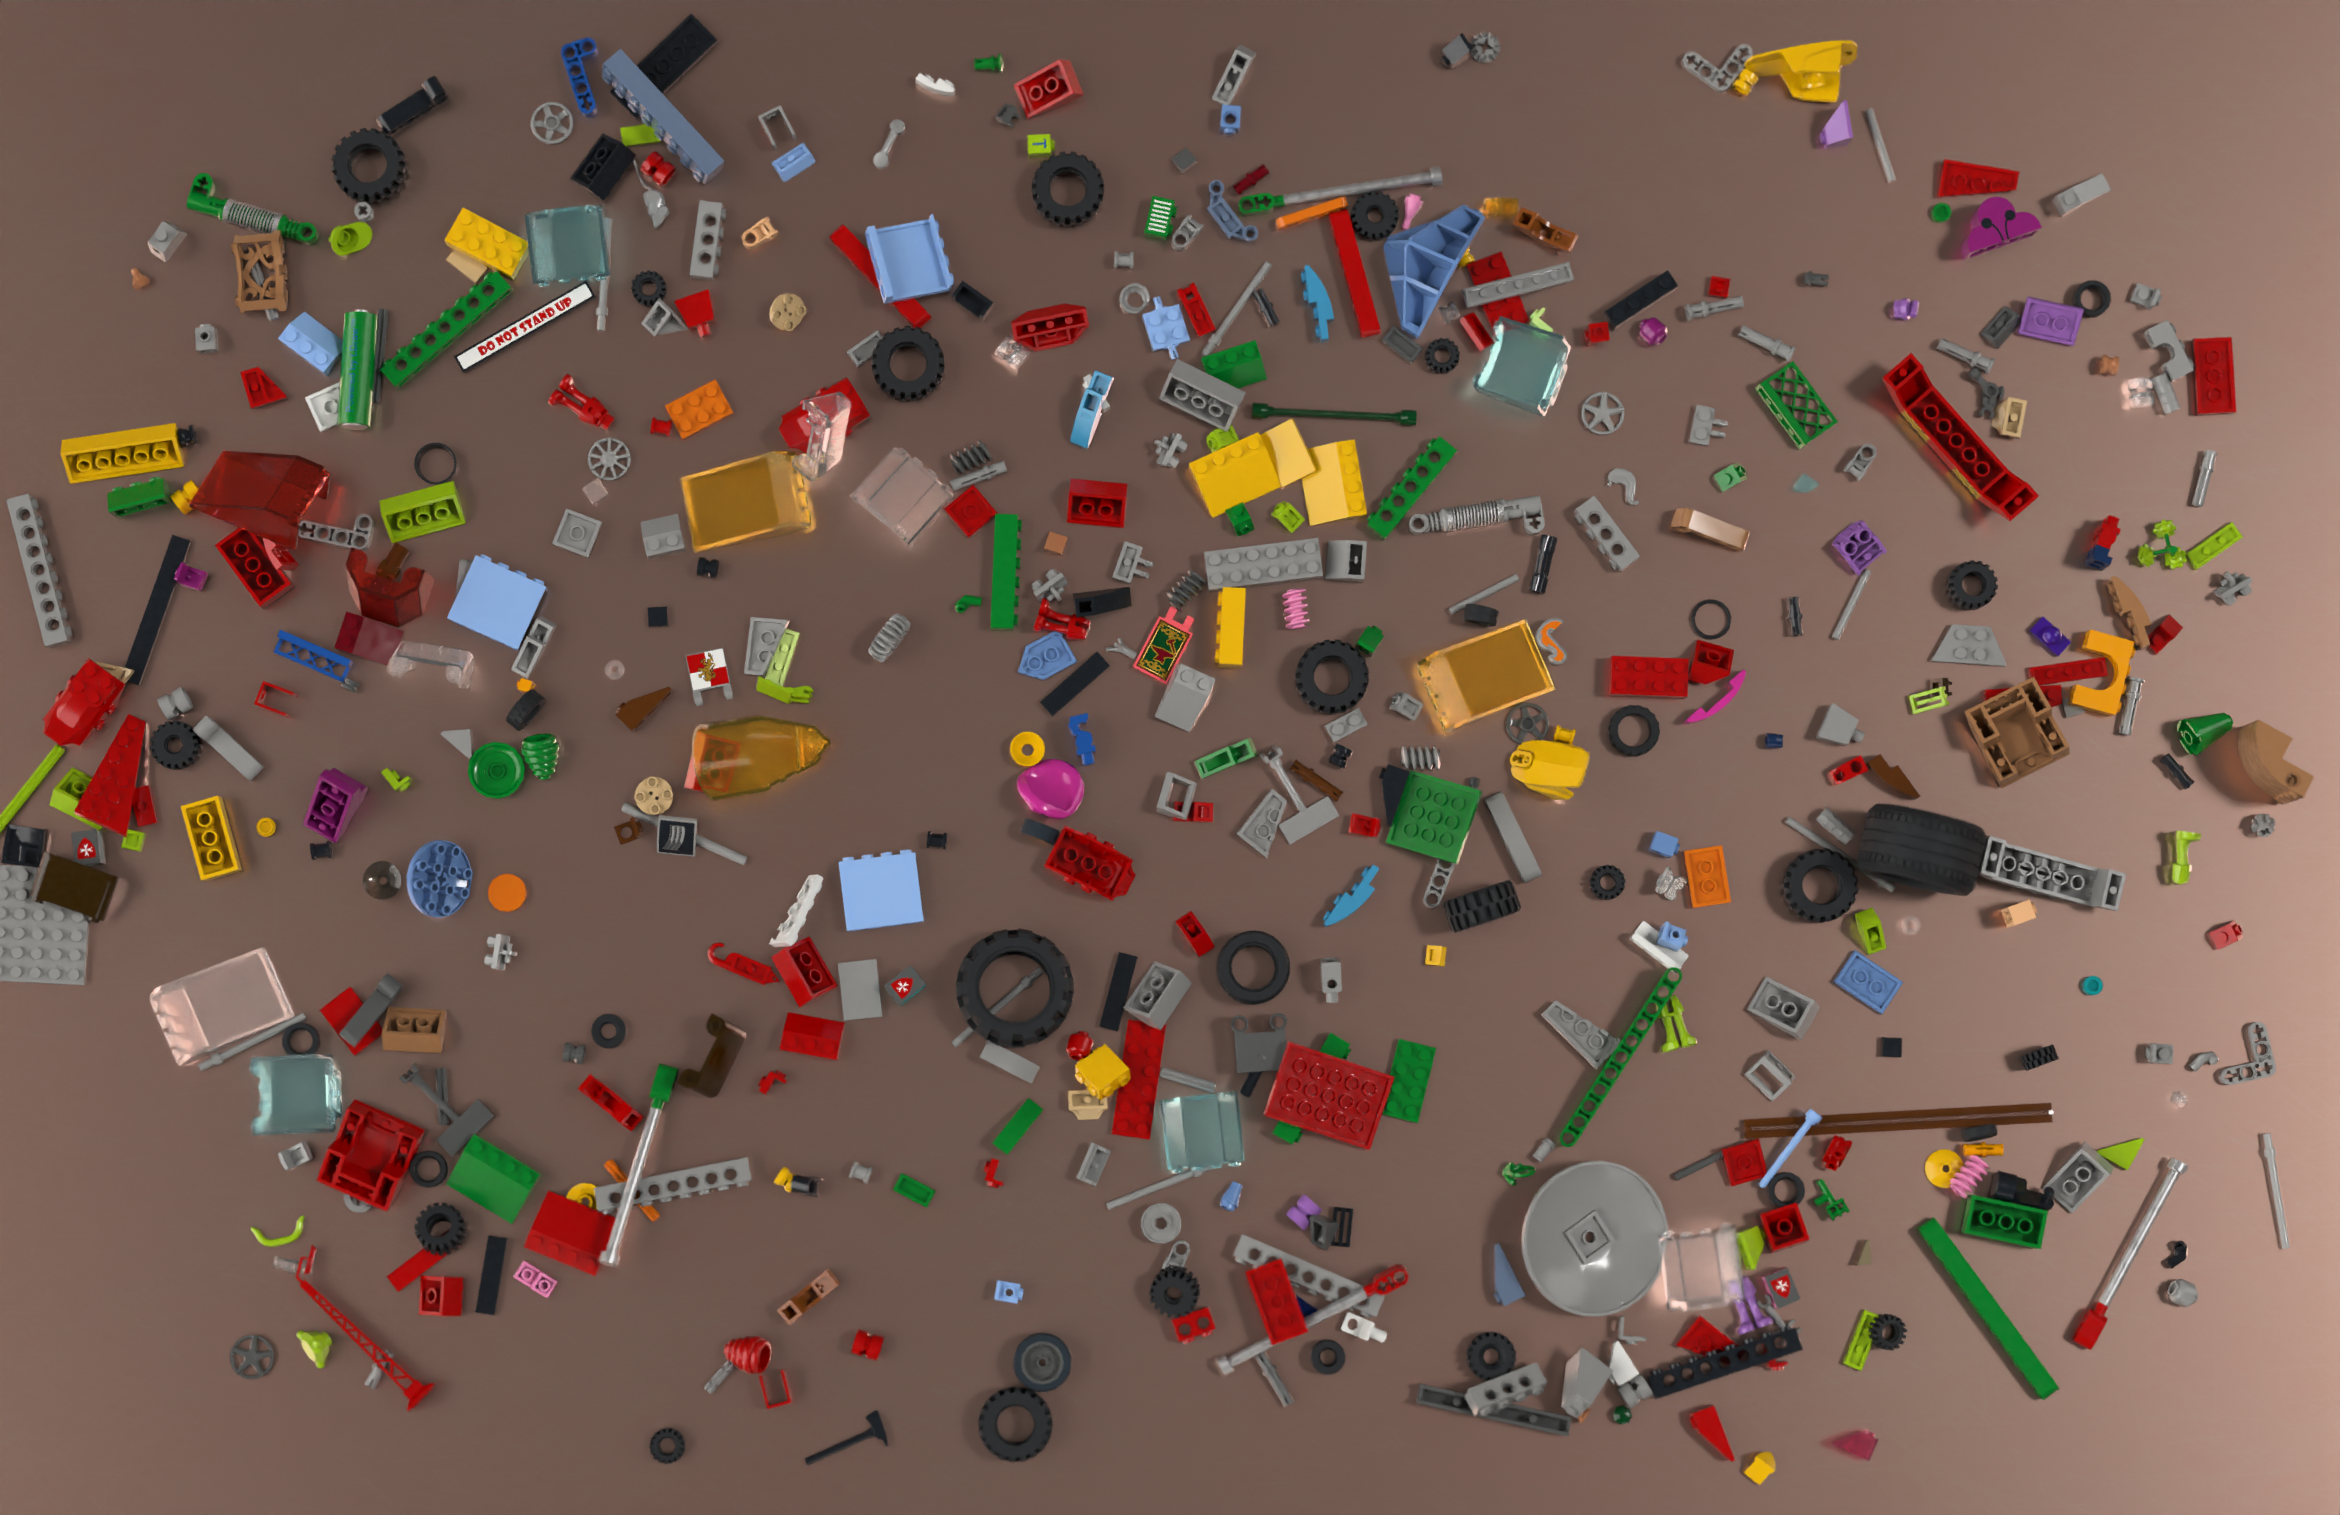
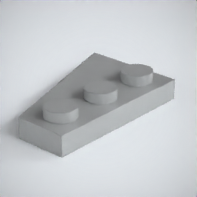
[744,617,789,676]

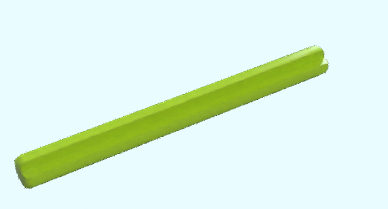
[0,745,65,833]

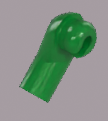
[955,595,982,613]

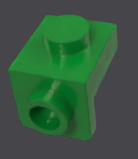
[1714,463,1747,492]
[1226,502,1255,537]

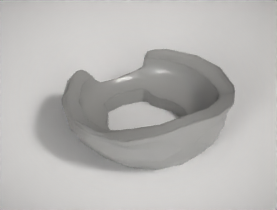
[1119,283,1150,314]

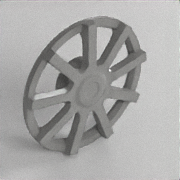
[588,437,631,480]

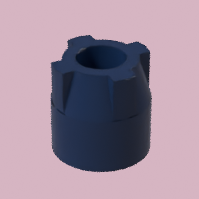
[1765,733,1783,749]

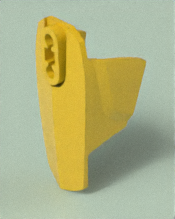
[1744,40,1857,102]
[1510,740,1589,800]

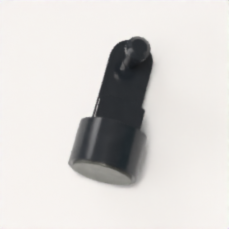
[1990,1170,2055,1211]

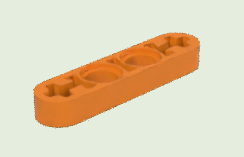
[1276,197,1348,230]

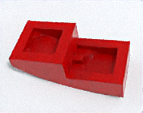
[1172,801,1214,822]

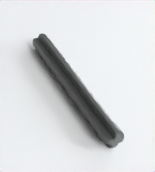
[373,309,389,403]

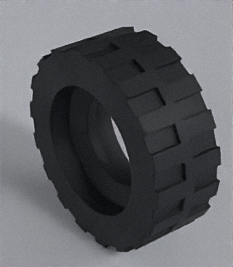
[506,689,545,731]

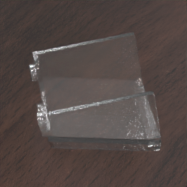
[850,447,954,550]
[1658,1222,1746,1312]

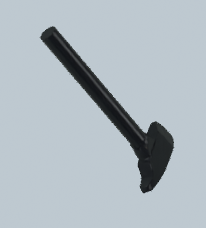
[805,1410,889,1465]

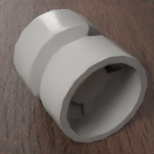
[157,686,193,720]
[1617,1373,1653,1409]

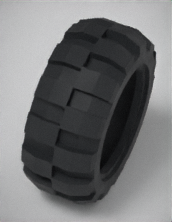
[956,929,1074,1048]

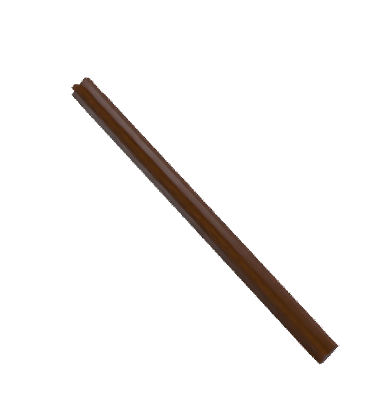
[1743,1103,2054,1139]

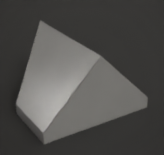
[641,299,689,337]

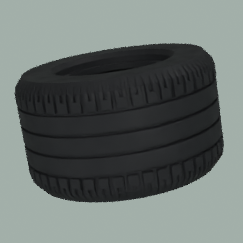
[1857,803,1986,896]

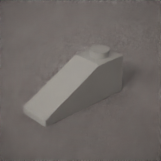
[1212,44,1257,105]
[2052,174,2111,217]

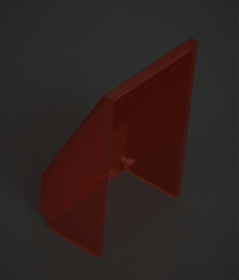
[189,451,331,550]

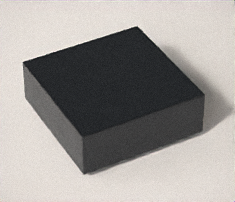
[648,606,668,627]
[1881,1037,1902,1057]

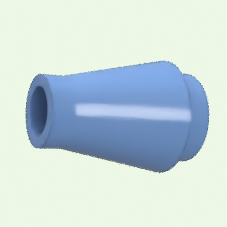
[1220,1182,1243,1212]

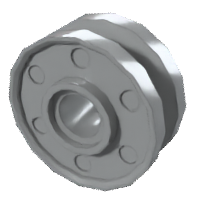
[1141,1203,1181,1244]

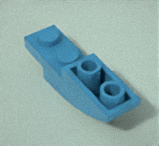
[1301,265,1334,343]
[1070,370,1114,449]
[1323,865,1379,927]

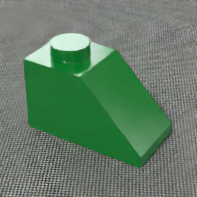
[1355,625,1384,657]

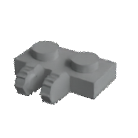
[1689,405,1728,446]
[1112,541,1154,584]

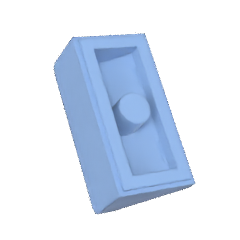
[772,143,815,182]

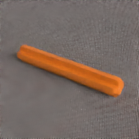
[604,1159,660,1222]

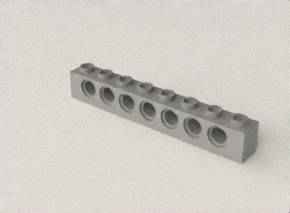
[6,494,73,649]
[594,1157,752,1215]
[1233,1234,1385,1319]

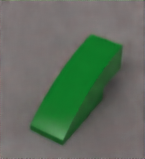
[1195,738,1259,779]
[993,1098,1044,1155]

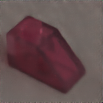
[1831,1429,1879,1461]

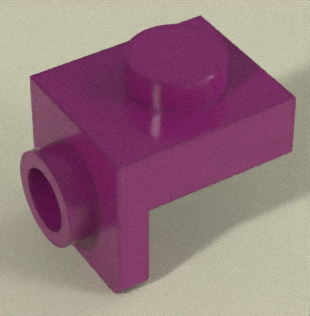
[174,562,209,591]

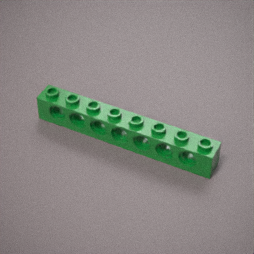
[380,270,513,390]

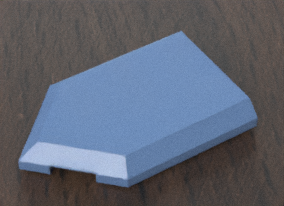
[1018,631,1077,680]

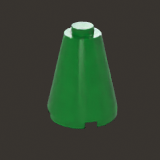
[2177,713,2233,756]

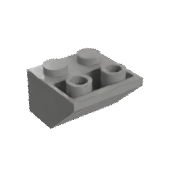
[1325,540,1367,582]

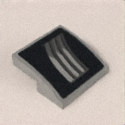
[657,815,697,857]

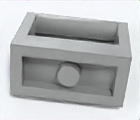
[1157,772,1197,820]
[1744,1050,1796,1101]

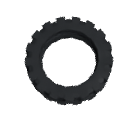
[1608,705,1660,757]

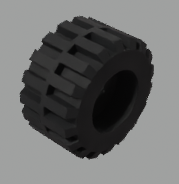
[1946,560,1998,610]
[415,1202,467,1256]

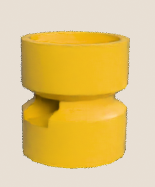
[170,480,207,515]

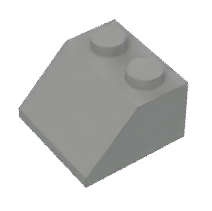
[641,514,686,559]

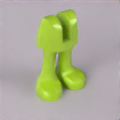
[2172,830,2201,884]
[1656,995,1697,1053]

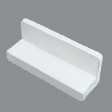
[1629,921,1689,974]

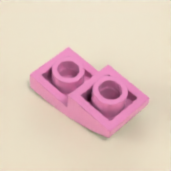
[513,1260,557,1298]

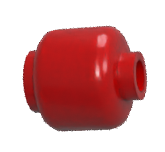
[1066,1031,1093,1061]

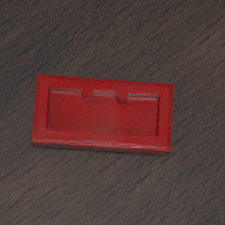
[1459,312,1494,351]
[133,785,158,827]

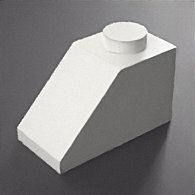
[1608,1340,1639,1386]

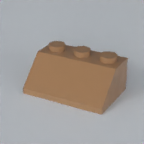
[382,1007,446,1053]

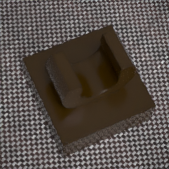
[1930,678,1952,698]

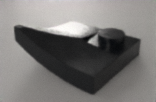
[1,824,46,868]

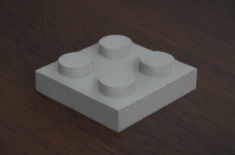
[552,508,602,558]

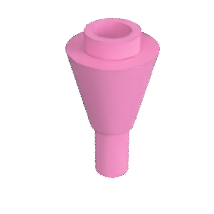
[1401,194,1423,229]

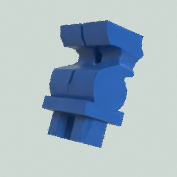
[1068,713,1096,766]

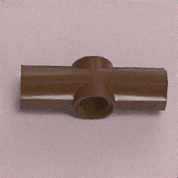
[366,542,410,600]

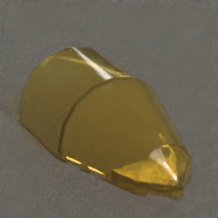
[692,715,831,801]

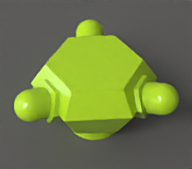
[297,1330,332,1369]

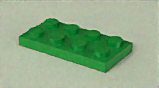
[1382,1039,1436,1123]

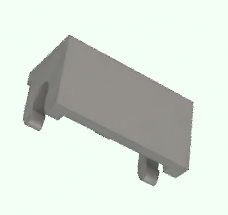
[1076,1143,1111,1186]

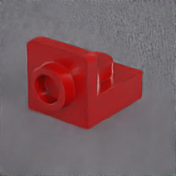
[1763,1344,1788,1371]

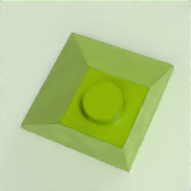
[1734,1226,1766,1270]

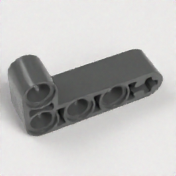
[339,973,403,1047]

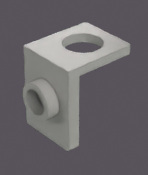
[1618,1316,1646,1344]

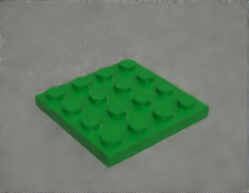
[1386,770,1482,865]

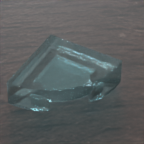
[1792,473,1819,493]

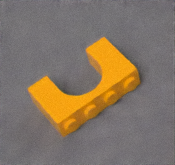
[2068,629,2136,717]

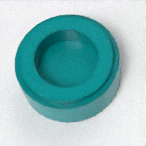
[2082,976,2103,995]

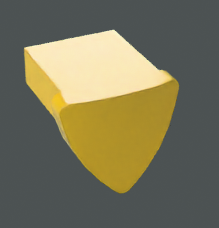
[1744,1452,1776,1485]

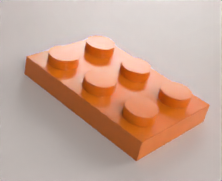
[665,379,734,440]
[1683,845,1731,908]

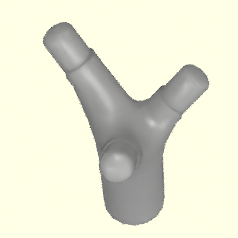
[1106,638,1137,659]

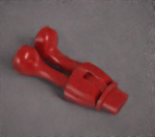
[548,373,615,430]

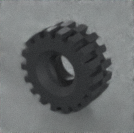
[1351,190,1399,241]
[150,720,201,770]
[1149,1266,1200,1318]
[1466,1332,1516,1381]

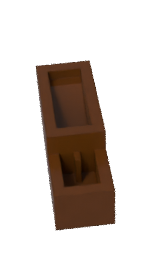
[1866,754,1920,800]

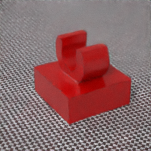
[1708,276,1730,299]

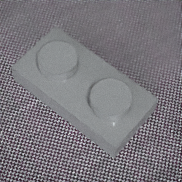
[1325,708,1368,743]

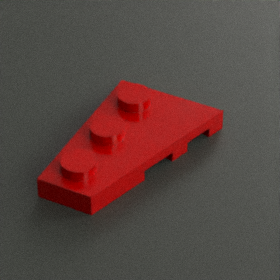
[1676,1315,1746,1365]

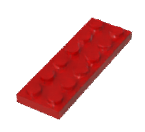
[1112,1019,1166,1140]

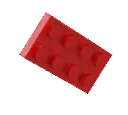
[1466,251,1530,336]
[2192,337,2237,415]
[1245,1258,1309,1345]

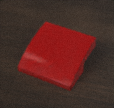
[262,531,299,570]

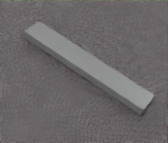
[1462,262,1574,309]

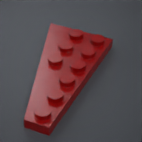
[74,714,146,838]

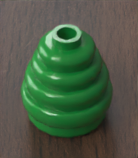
[521,733,559,780]

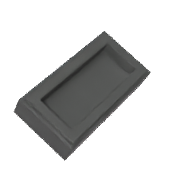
[1382,325,1423,364]

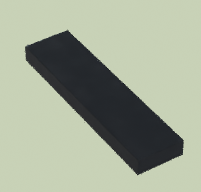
[1040,652,1110,717]
[1099,952,1138,1031]
[475,1235,508,1315]

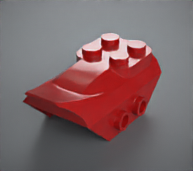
[778,377,870,455]
[42,658,126,746]
[1044,826,1136,901]

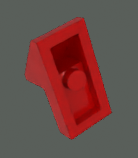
[2148,614,2183,654]

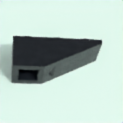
[1073,587,1132,617]

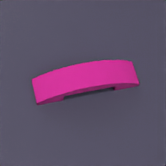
[1684,669,1746,724]

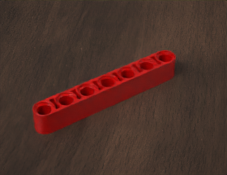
[1328,209,1381,338]
[829,224,932,328]

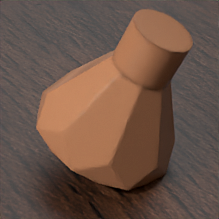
[131,268,150,289]

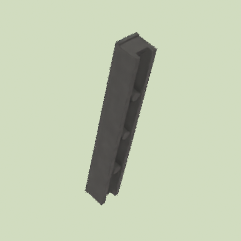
[1416,1384,1572,1436]

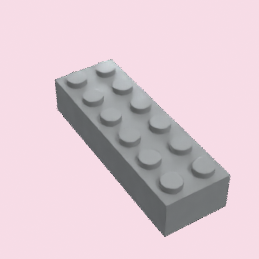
[1204,538,1323,593]

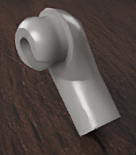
[2189,1051,2219,1072]

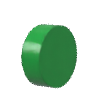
[1932,203,1952,223]

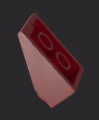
[334,611,404,668]

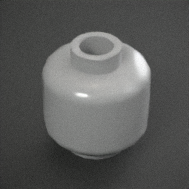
[2168,1279,2198,1307]

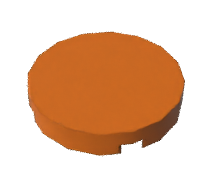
[488,873,527,912]

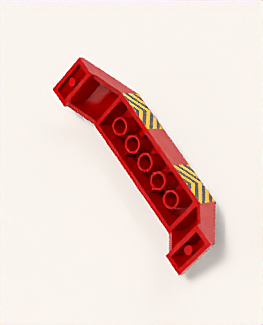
[1882,353,2039,521]

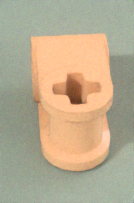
[742,217,779,250]

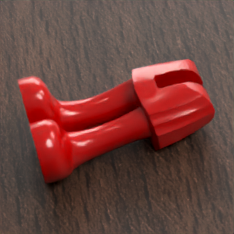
[1033,598,1091,640]

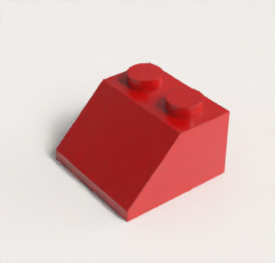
[1760,1202,1810,1254]
[419,1275,463,1316]

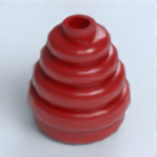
[724,1336,771,1374]

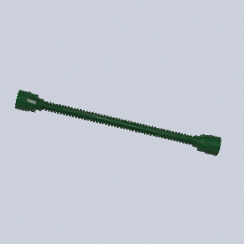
[1252,403,1417,426]

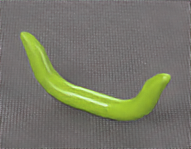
[251,1215,305,1247]

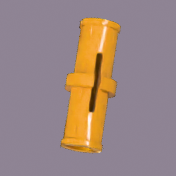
[1963,1142,2004,1157]

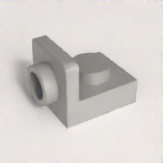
[2130,283,2162,310]
[1389,692,1424,721]
[2145,1043,2173,1064]

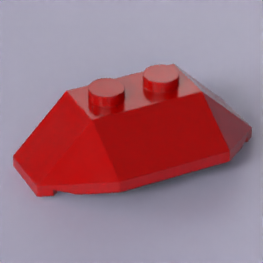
[1011,303,1089,351]

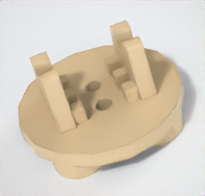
[769,293,807,331]
[634,776,674,815]

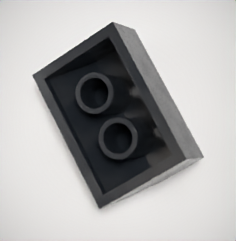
[570,133,636,201]

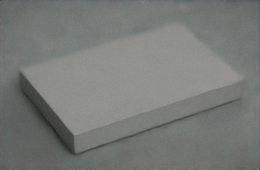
[838,959,883,1021]

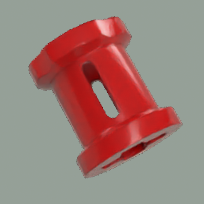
[650,417,672,437]

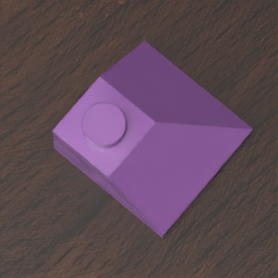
[1820,100,1853,149]

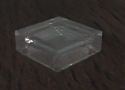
[582,478,609,505]

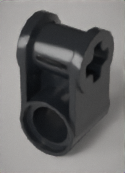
[791,1175,822,1197]

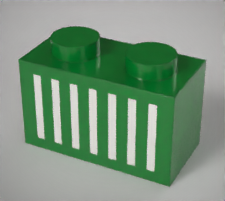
[1144,196,1178,241]

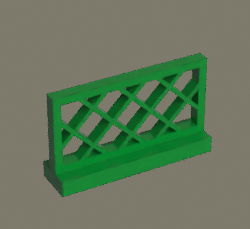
[1755,361,1838,449]

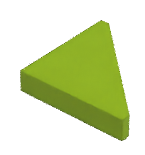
[2096,1138,2145,1171]

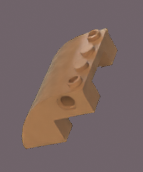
[1965,677,2070,789]
[2238,720,2315,805]

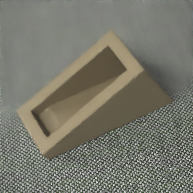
[1856,1240,1872,1265]

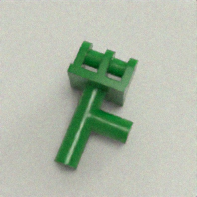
[1814,1179,1850,1221]

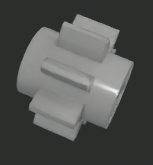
[2251,813,2276,837]

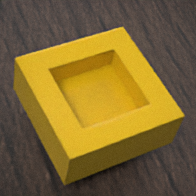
[1425,945,1447,966]

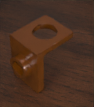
[614,817,644,845]

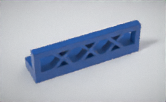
[273,630,353,683]

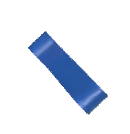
[561,38,598,118]

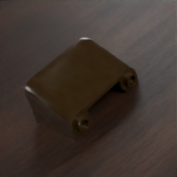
[29,851,120,923]
[677,1013,747,1098]

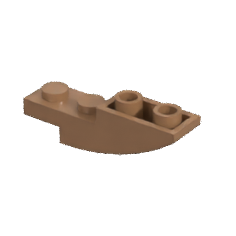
[2107,576,2151,650]

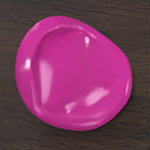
[1017,759,1084,819]

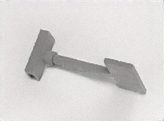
[1258,745,1339,845]

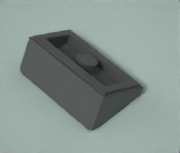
[1981,306,2021,349]

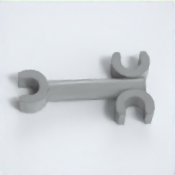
[1756,1294,1802,1346]

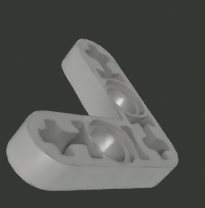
[1682,44,1753,93]
[2219,1022,2276,1085]

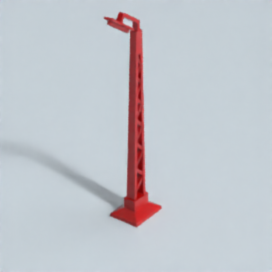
[295,1245,436,1412]

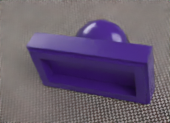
[2029,617,2071,657]

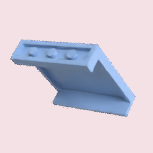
[865,214,954,304]
[447,554,547,651]
[839,849,924,932]

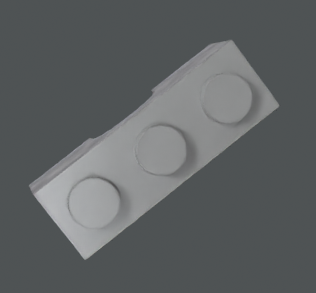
[2144,320,2194,382]

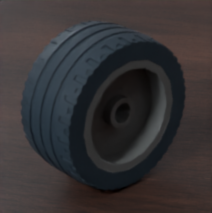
[1013,1333,1072,1392]

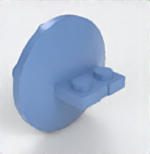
[407,840,473,918]

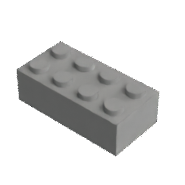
[1159,359,1246,432]

